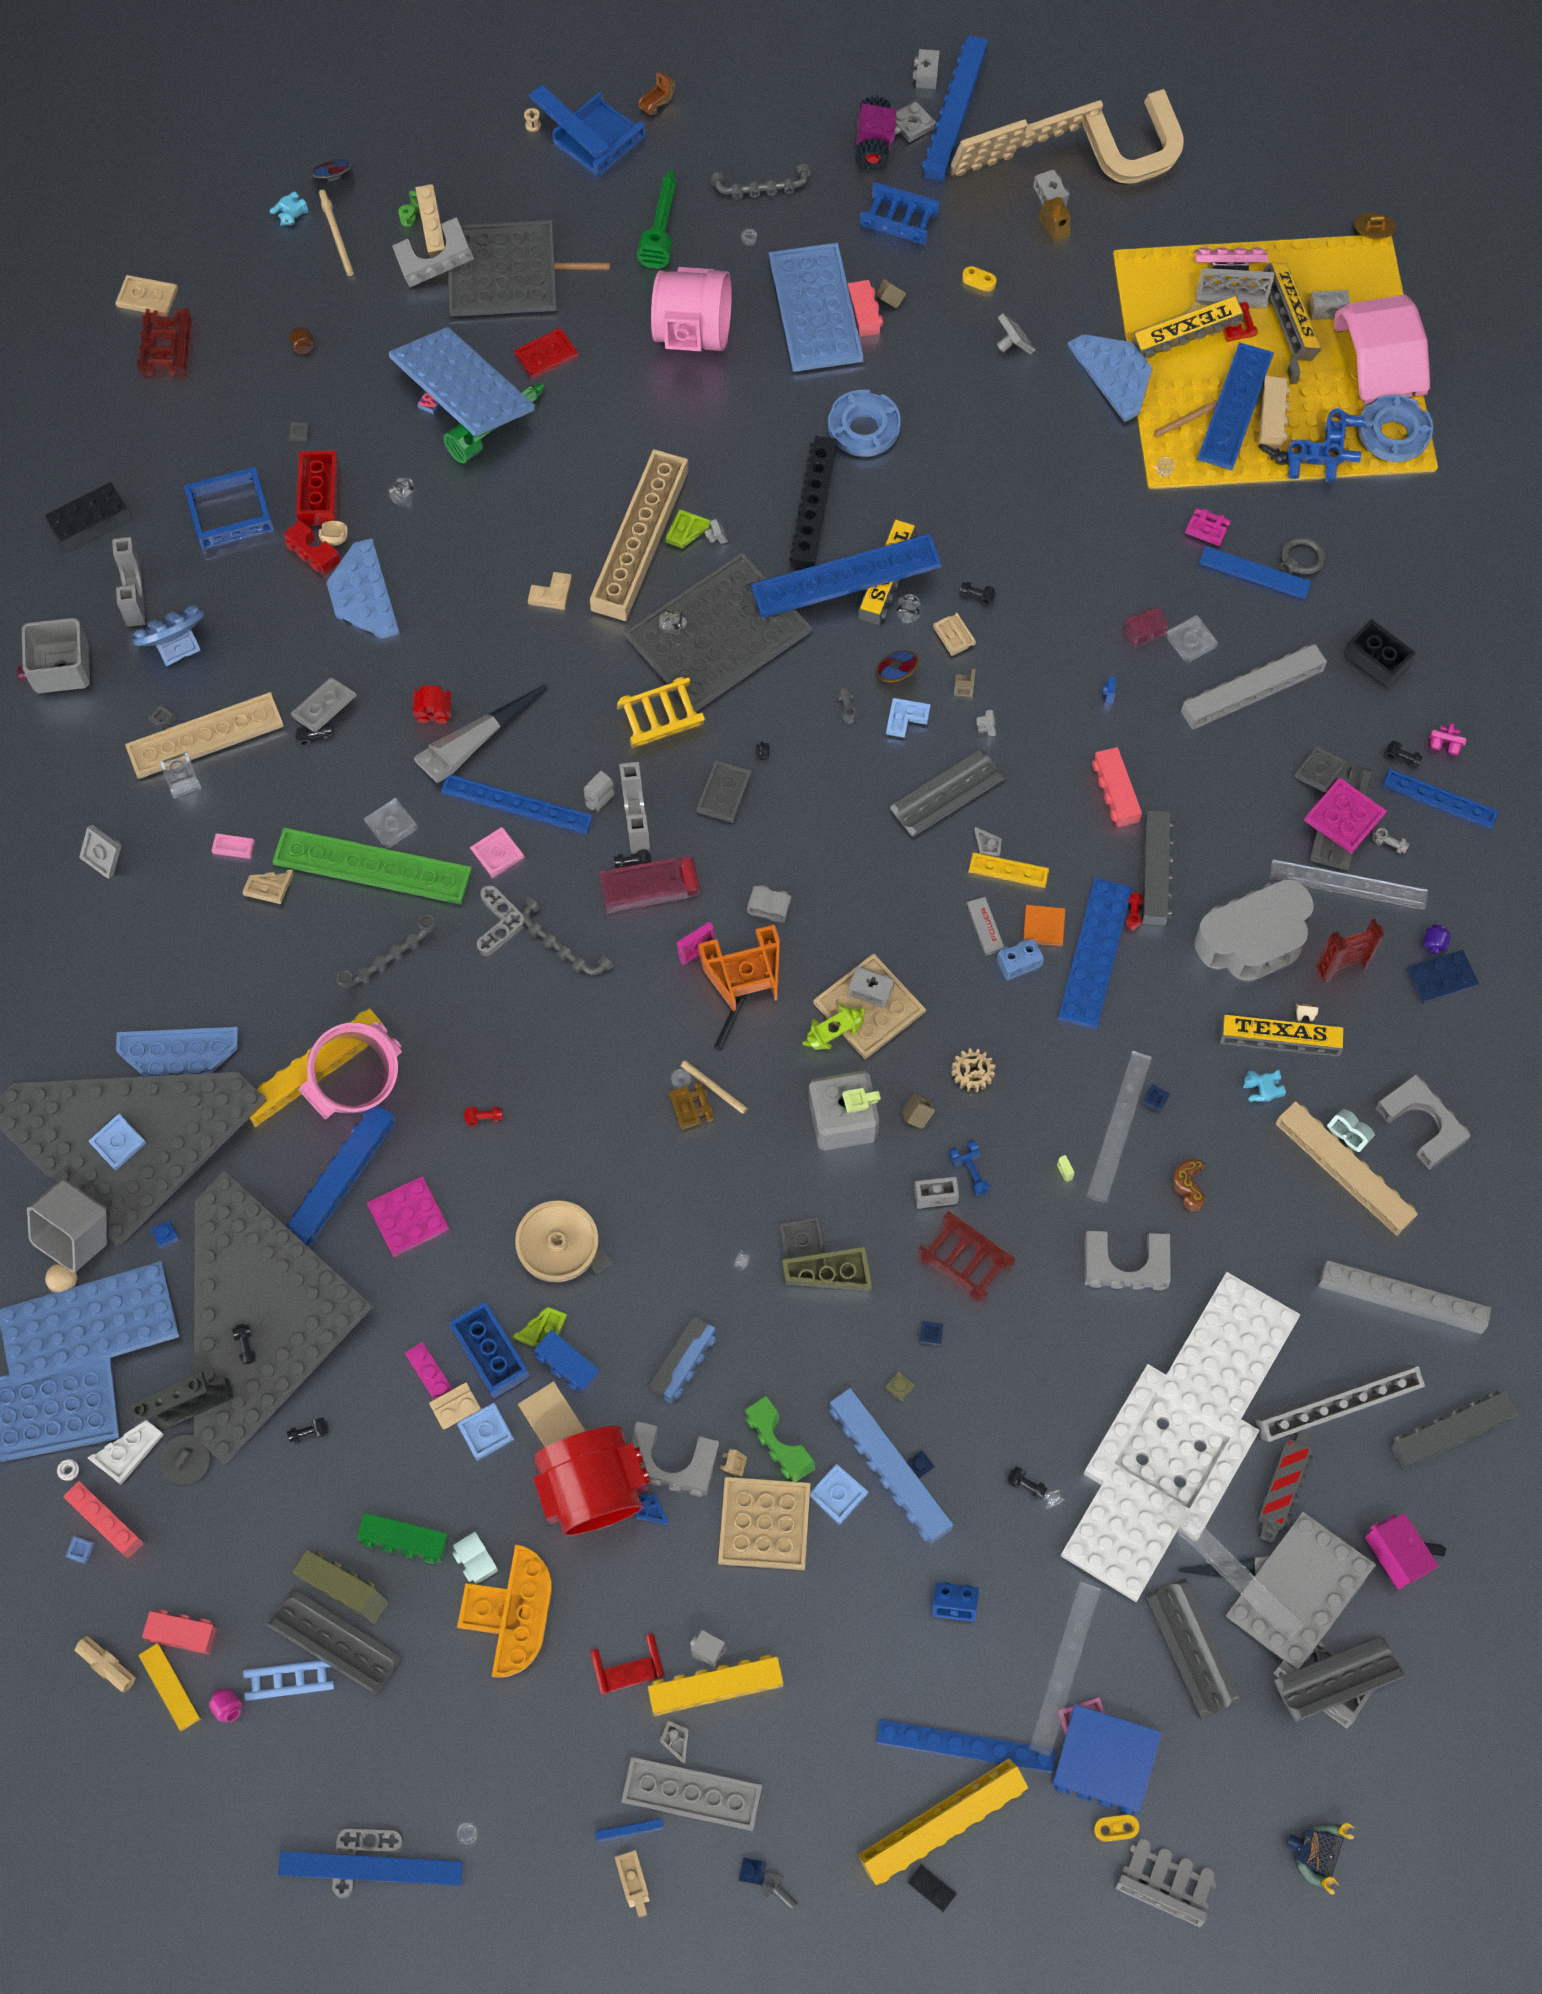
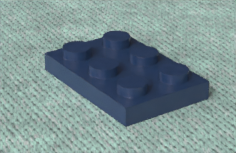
[1407,950,1479,1004]

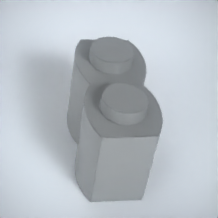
[584,771,615,812]
[747,885,792,923]

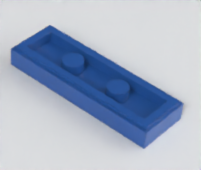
[595,1818,664,1843]

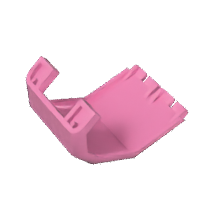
[1333,295,1431,405]

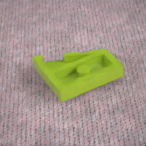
[665,509,711,549]
[513,1307,567,1348]

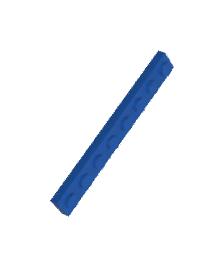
[877,1720,1056,1773]

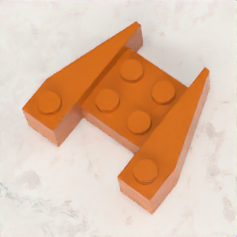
[698,925,780,1011]

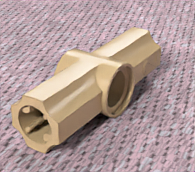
[74,1636,136,1693]

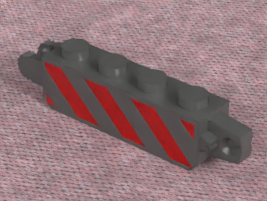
[1257,1429,1313,1543]

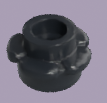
[756,741,769,760]

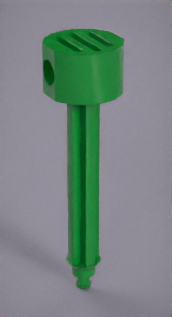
[636,170,677,269]
[443,383,545,463]

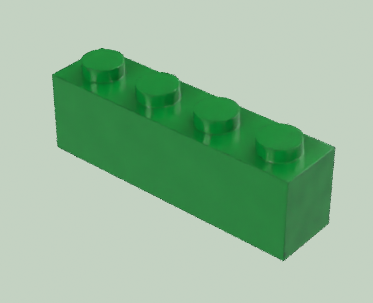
[356,1513,449,1565]

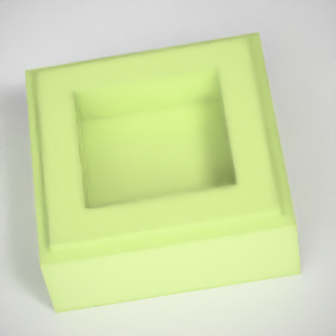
[1057,1155,1075,1182]

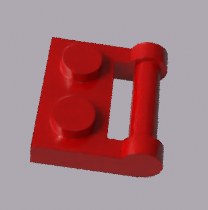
[1223,302,1258,342]

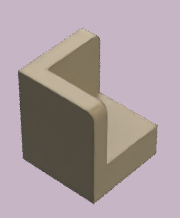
[875,279,906,308]
[954,669,976,697]
[901,1093,936,1129]

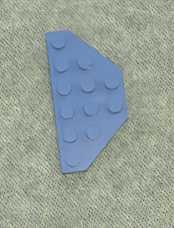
[1068,334,1152,422]
[326,538,399,639]
[116,1027,239,1077]

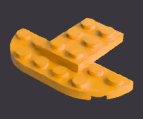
[457,1545,552,1678]

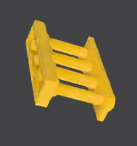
[616,677,705,749]

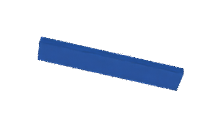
[529,85,610,159]
[1199,546,1312,600]
[1382,768,1499,830]

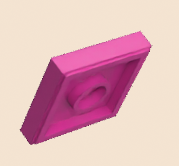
[677,921,715,965]

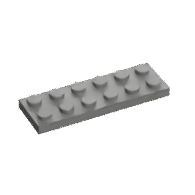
[621,1757,762,1832]

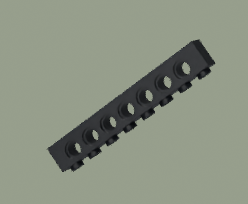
[789,436,837,570]

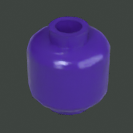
[1423,924,1451,955]

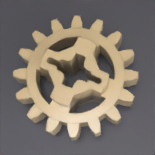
[951,1048,995,1092]

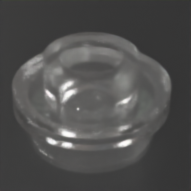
[671,1069,691,1088]

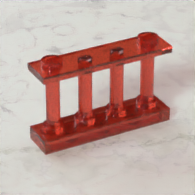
[1316,919,1384,983]
[918,1211,1015,1303]

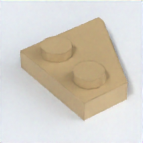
[243,870,294,904]

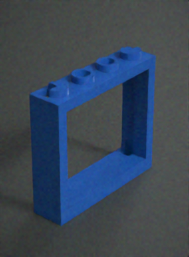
[184,467,274,550]

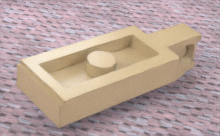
[614,1850,649,1918]

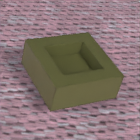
[885,1372,915,1402]

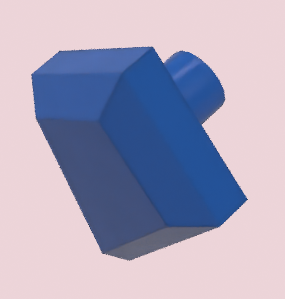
[636,1494,669,1525]

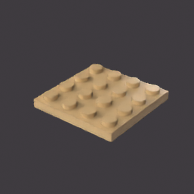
[813,954,926,1060]
[718,1477,810,1571]

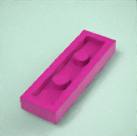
[405,1342,453,1399]

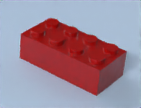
[296,451,339,526]

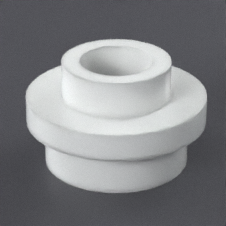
[57,1459,79,1481]

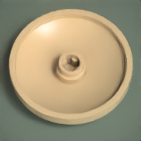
[515,1201,599,1282]

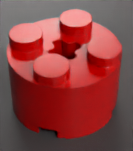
[412,686,452,724]

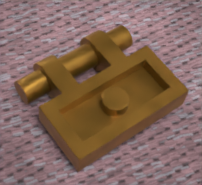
[668,1083,714,1130]

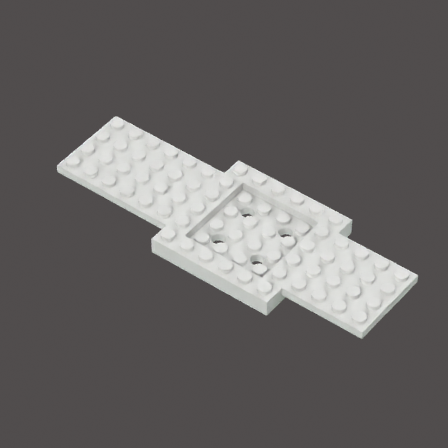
[1061,1272,1301,1602]

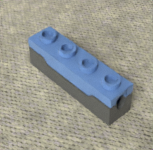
[649,1316,717,1403]

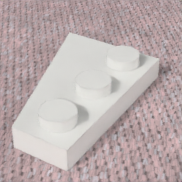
[88,1421,164,1485]

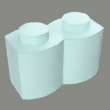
[1327,1109,1375,1152]
[452,1532,498,1585]

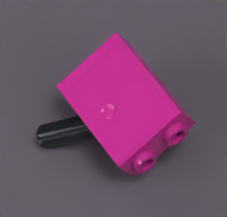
[1364,1513,1447,1590]

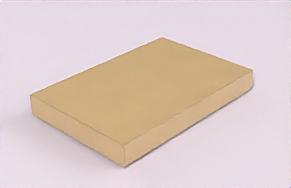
[116,275,178,317]
[518,1381,585,1447]

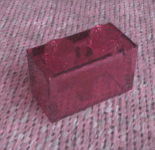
[1123,607,1169,648]

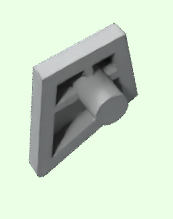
[974,827,1002,858]
[659,1721,689,1764]

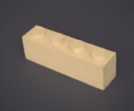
[415,184,445,258]
[1259,376,1290,449]

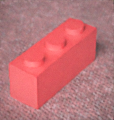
[848,280,883,337]
[142,1609,217,1655]

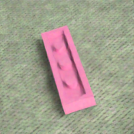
[1194,247,1268,262]

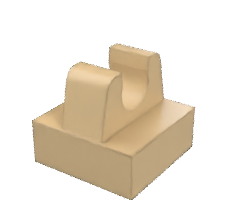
[1295,1003,1318,1022]
[720,1449,747,1477]

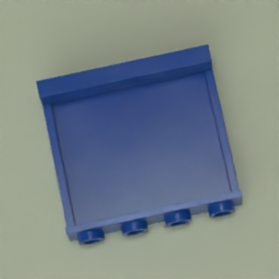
[552,92,646,177]
[1052,1704,1162,1815]

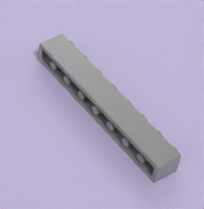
[1181,644,1327,730]
[1318,1260,1491,1334]
[1254,1365,1425,1442]

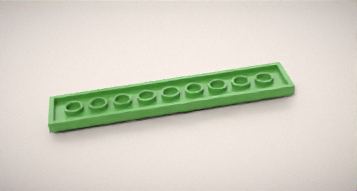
[272,828,472,905]

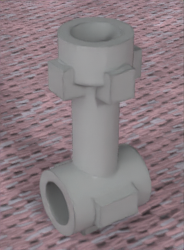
[1372,828,1410,854]

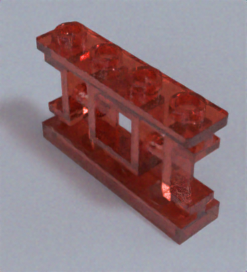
[137,308,192,378]

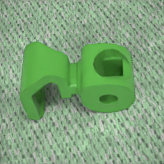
[398,190,420,226]

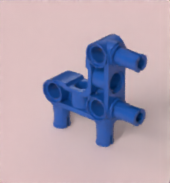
[1287,408,1364,483]

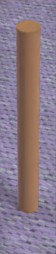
[555,263,610,270]
[1154,401,1218,438]

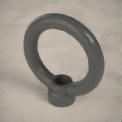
[1280,537,1326,574]

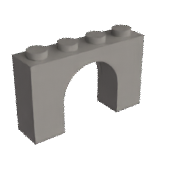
[392,217,474,287]
[112,537,146,627]
[619,762,650,854]
[1376,1075,1471,1170]
[1085,1231,1171,1290]
[631,1421,720,1497]

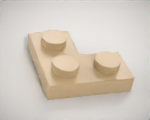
[528,572,572,610]

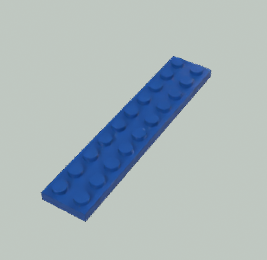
[751,534,941,618]

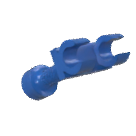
[948,1140,991,1196]

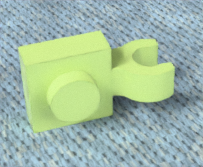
[842,1088,881,1113]

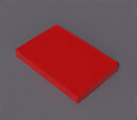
[514,328,578,379]

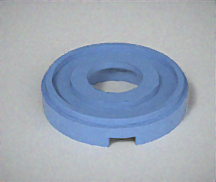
[828,390,901,457]
[1358,395,1433,462]

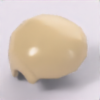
[319,521,347,547]
[45,1263,78,1293]

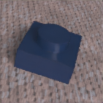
[1142,1084,1170,1113]
[920,1321,943,1346]
[906,1450,935,1480]
[739,1858,767,1886]

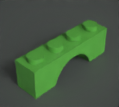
[745,1396,815,1483]

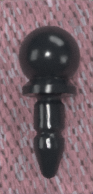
[1258,444,1289,465]

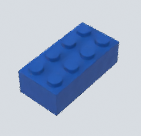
[449,1301,530,1399]

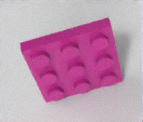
[1304,777,1387,854]
[367,1176,449,1258]

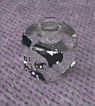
[388,477,415,505]
[896,594,922,624]
[659,609,687,635]

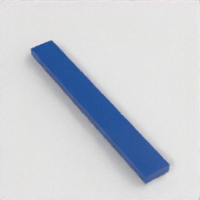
[441,775,593,835]
[278,1851,463,1886]

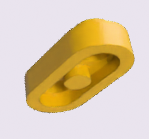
[962,266,996,292]
[1094,1815,1139,1842]

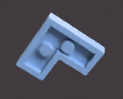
[886,698,931,738]

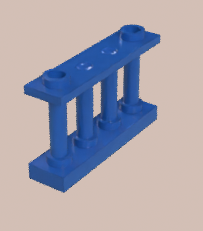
[860,182,941,245]

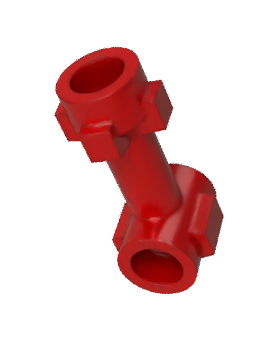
[1126,893,1143,930]
[464,1106,503,1126]

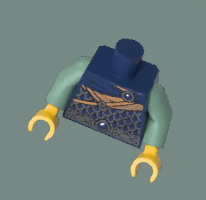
[1286,1823,1355,1895]

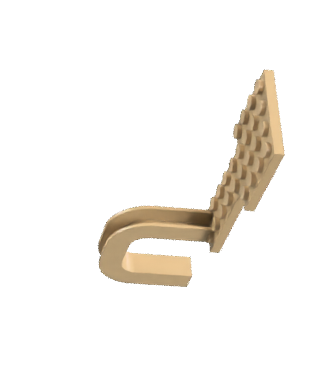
[948,89,1184,184]

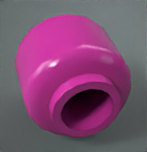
[209,1689,243,1723]

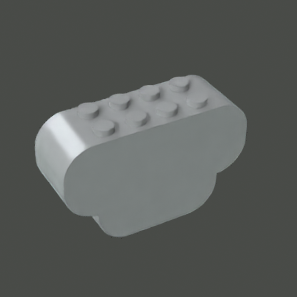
[1194,880,1314,981]

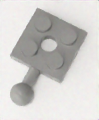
[895,102,936,142]

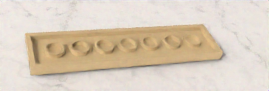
[125,692,284,779]

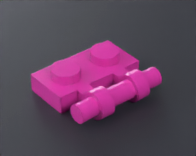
[1185,508,1231,546]

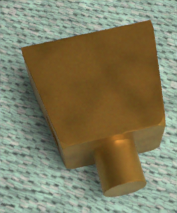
[1039,197,1071,242]

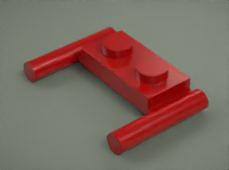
[590,1633,665,1695]

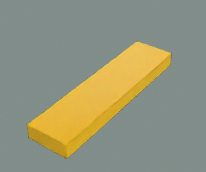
[969,852,1049,888]
[138,1643,201,1732]

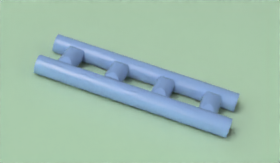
[243,1660,334,1701]

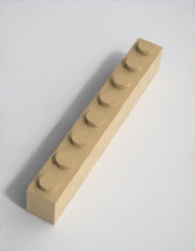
[1276,1101,1418,1236]

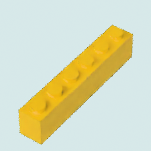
[648,1655,783,1716]

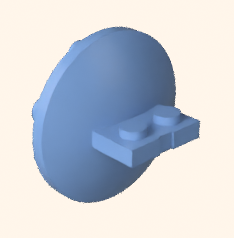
[132,605,205,666]

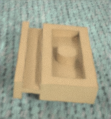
[933,613,976,656]
[428,1382,481,1430]

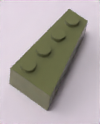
[782,1247,872,1292]
[293,1550,389,1625]

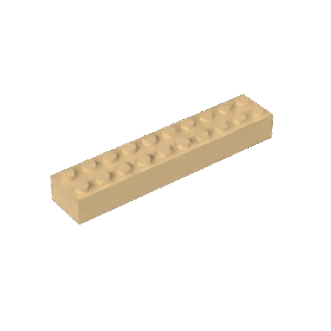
[590,449,688,621]

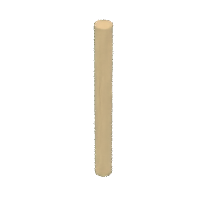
[681,1060,748,1114]

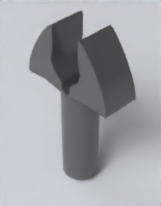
[761,1873,798,1910]

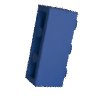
[533,1330,600,1392]

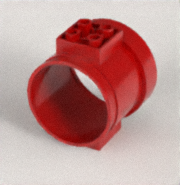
[533,1425,651,1536]

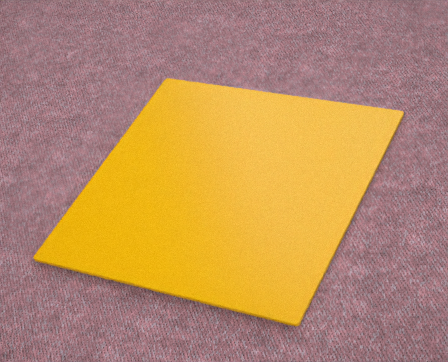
[1113,235,1438,489]

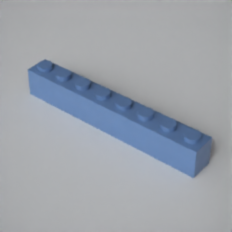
[829,1388,953,1545]

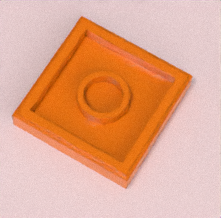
[1023,905,1065,947]

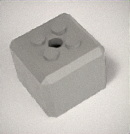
[22,618,90,693]
[809,1070,879,1151]
[27,1180,107,1272]

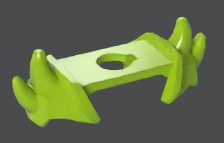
[802,1004,865,1050]

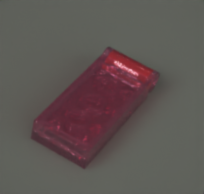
[599,855,701,914]

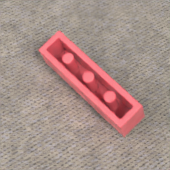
[1092,747,1142,827]
[63,1481,143,1559]

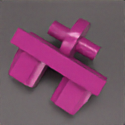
[1429,722,1467,756]

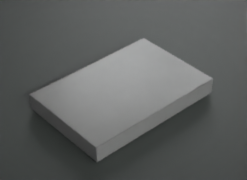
[290,677,356,733]

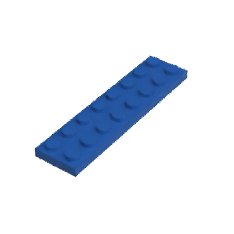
[1197,342,1274,471]
[1058,878,1133,1029]

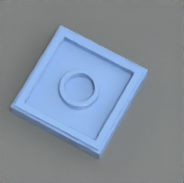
[89,1113,147,1171]
[457,1403,514,1461]
[810,1463,869,1525]

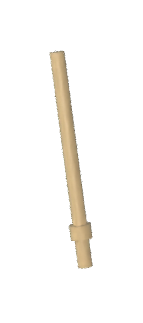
[319,190,354,276]

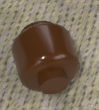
[289,327,315,354]

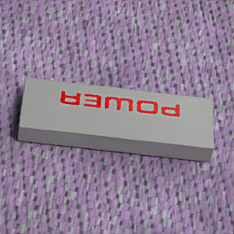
[966,897,1004,956]

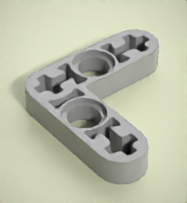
[477,885,525,956]
[332,1829,403,1898]

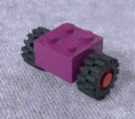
[856,95,896,170]

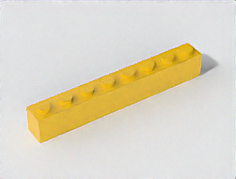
[249,1008,385,1127]
[858,1759,1028,1885]

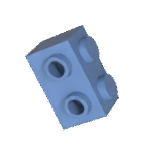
[996,939,1044,981]

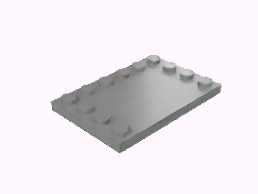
[1226,1512,1376,1670]

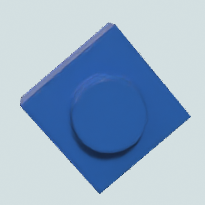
[1102,677,1116,703]
[150,1220,179,1249]

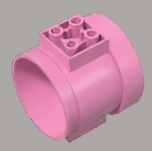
[651,267,732,351]
[298,1021,402,1120]

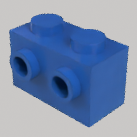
[932,1582,979,1622]

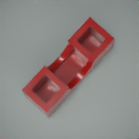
[283,520,341,575]

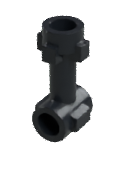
[960,582,996,605]
[295,724,333,746]
[1385,741,1423,767]
[614,849,652,869]
[232,1323,257,1365]
[287,1418,329,1444]
[1007,1467,1048,1500]

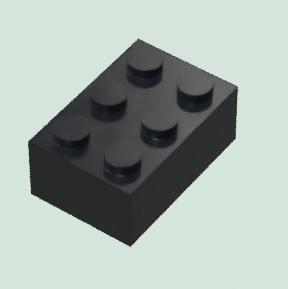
[1344,619,1416,688]

